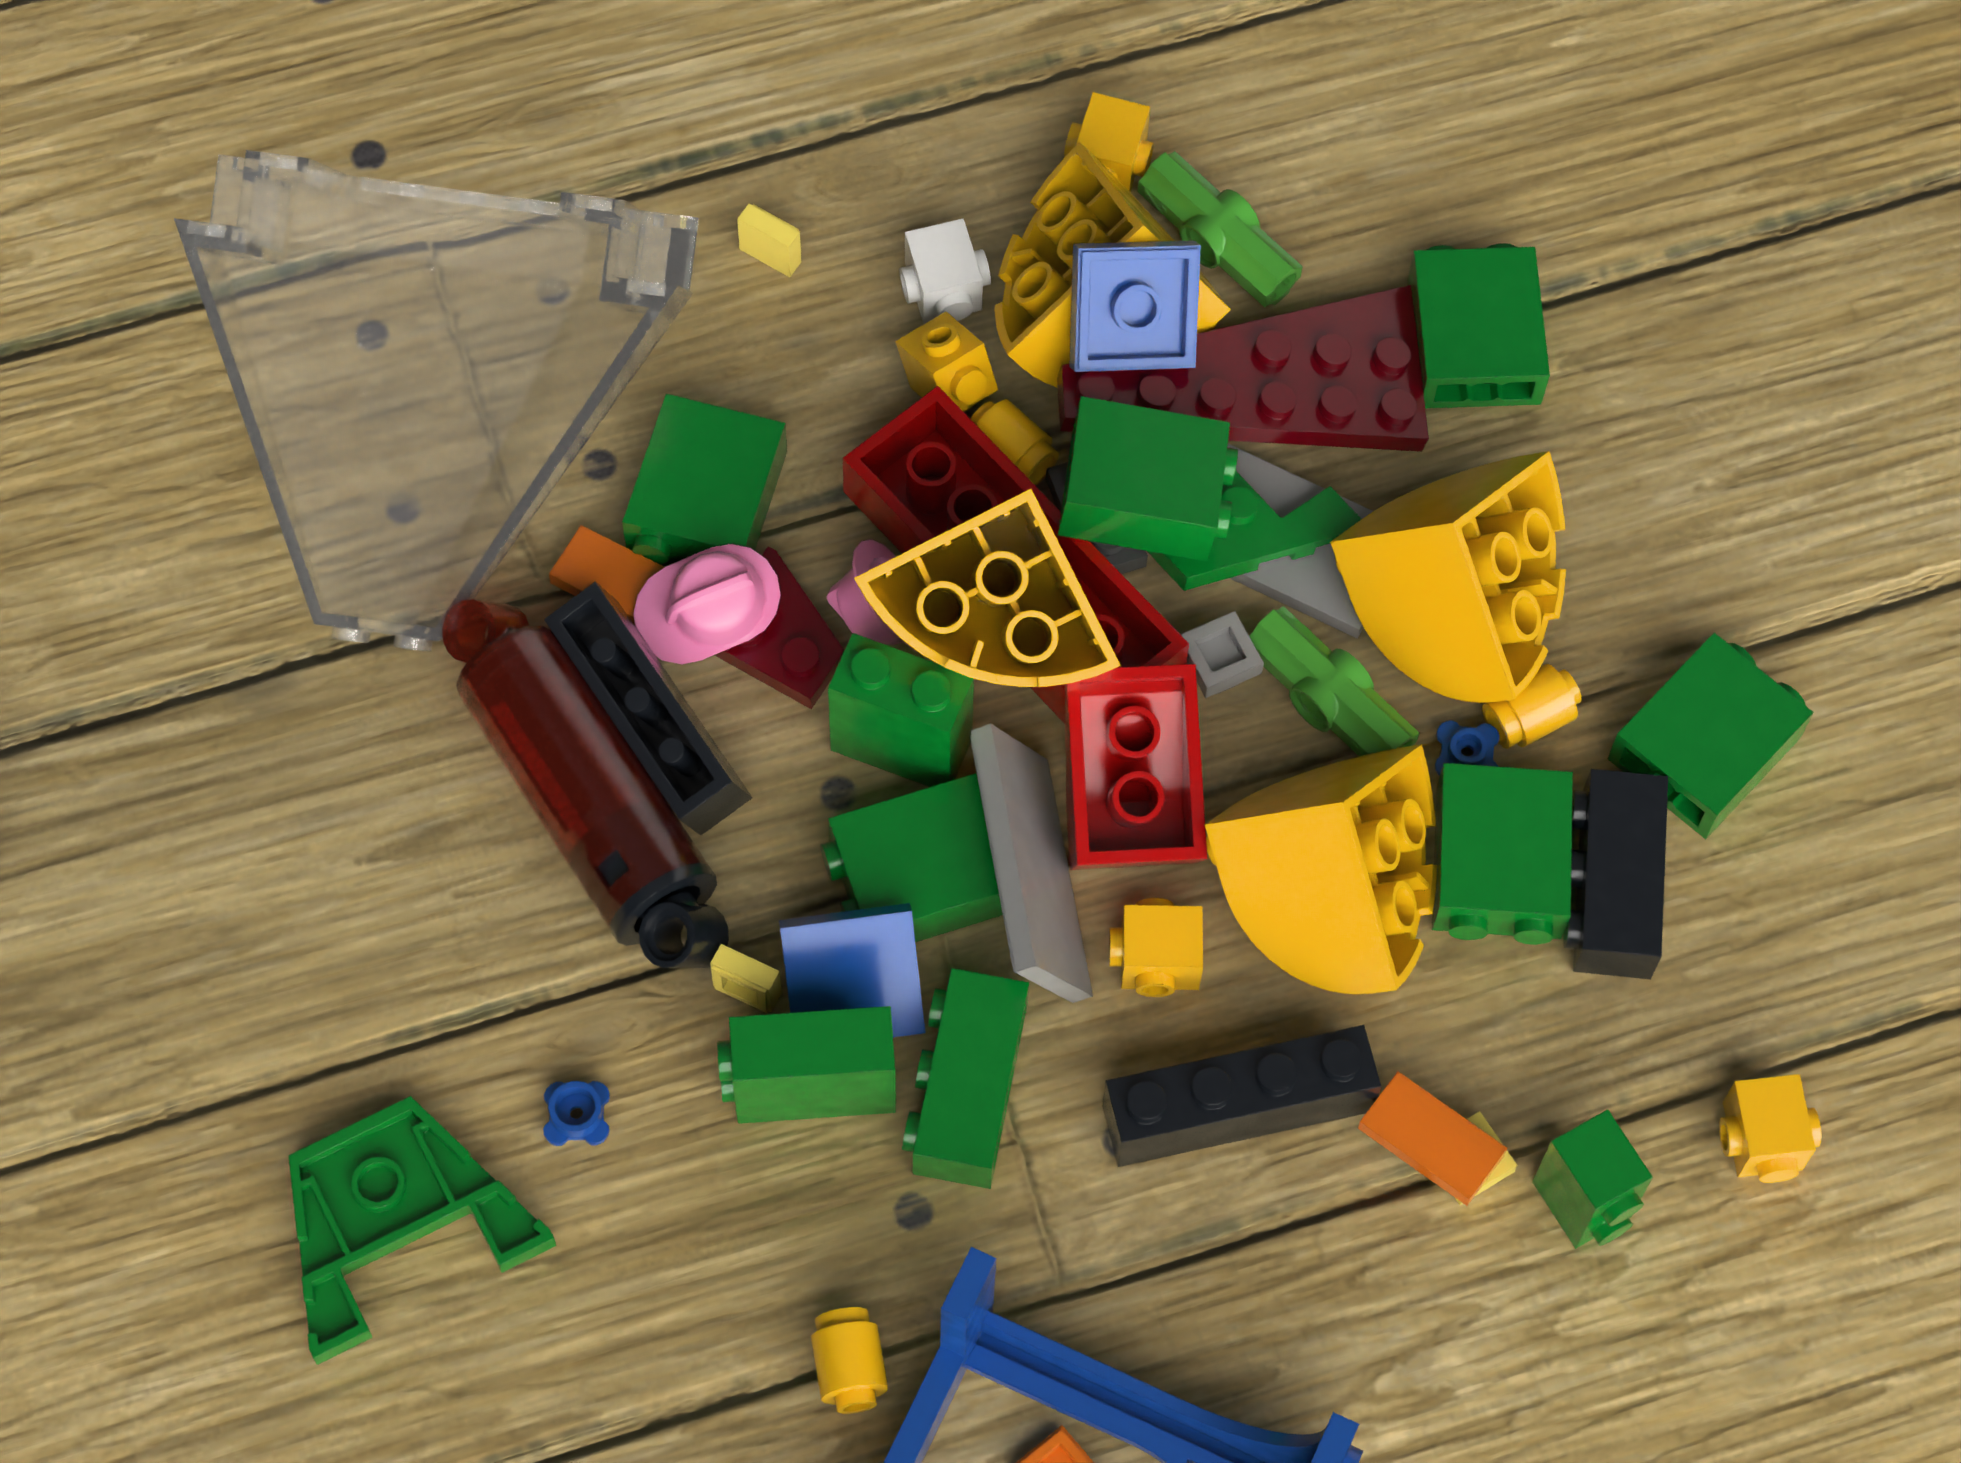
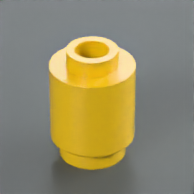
[970,399,1059,486]
[1482,663,1582,749]
[811,1307,888,1414]

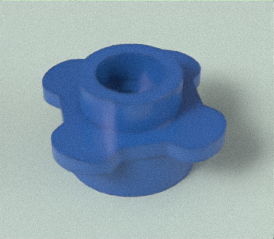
[1435,720,1500,776]
[543,1081,610,1146]

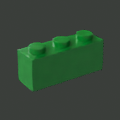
[902,968,1029,1189]

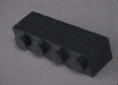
[544,582,753,835]
[1102,1025,1382,1167]

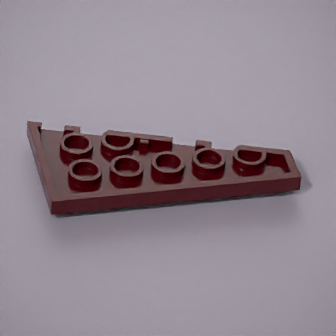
[1057,285,1429,452]

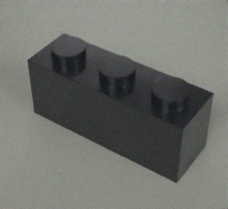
[1563,769,1668,980]

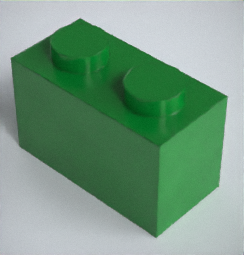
[1532,1109,1653,1249]

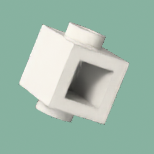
[899,218,991,324]

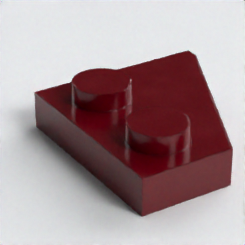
[714,546,844,710]

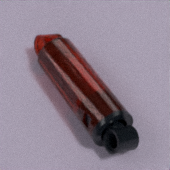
[442,599,729,968]

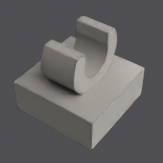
[1181,611,1264,698]

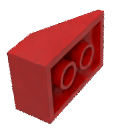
[1065,664,1207,870]

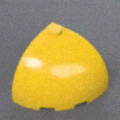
[994,142,1231,387]
[1330,451,1566,703]
[854,489,1121,687]
[1205,744,1437,995]

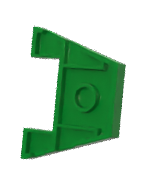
[1147,470,1361,591]
[288,1096,556,1365]

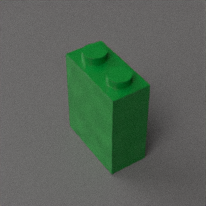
[1407,243,1550,409]
[622,394,787,564]
[1057,396,1238,561]
[1607,632,1814,840]
[828,633,974,787]
[1432,763,1573,945]
[820,773,1003,942]
[717,1006,896,1124]

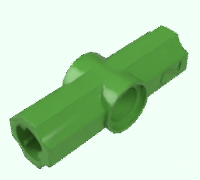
[1137,151,1303,308]
[1249,606,1420,756]

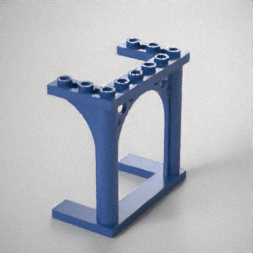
[884,1247,1363,1463]

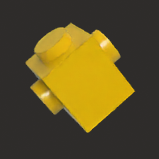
[1064,92,1154,192]
[895,311,998,412]
[1109,898,1203,997]
[1719,1074,1821,1183]

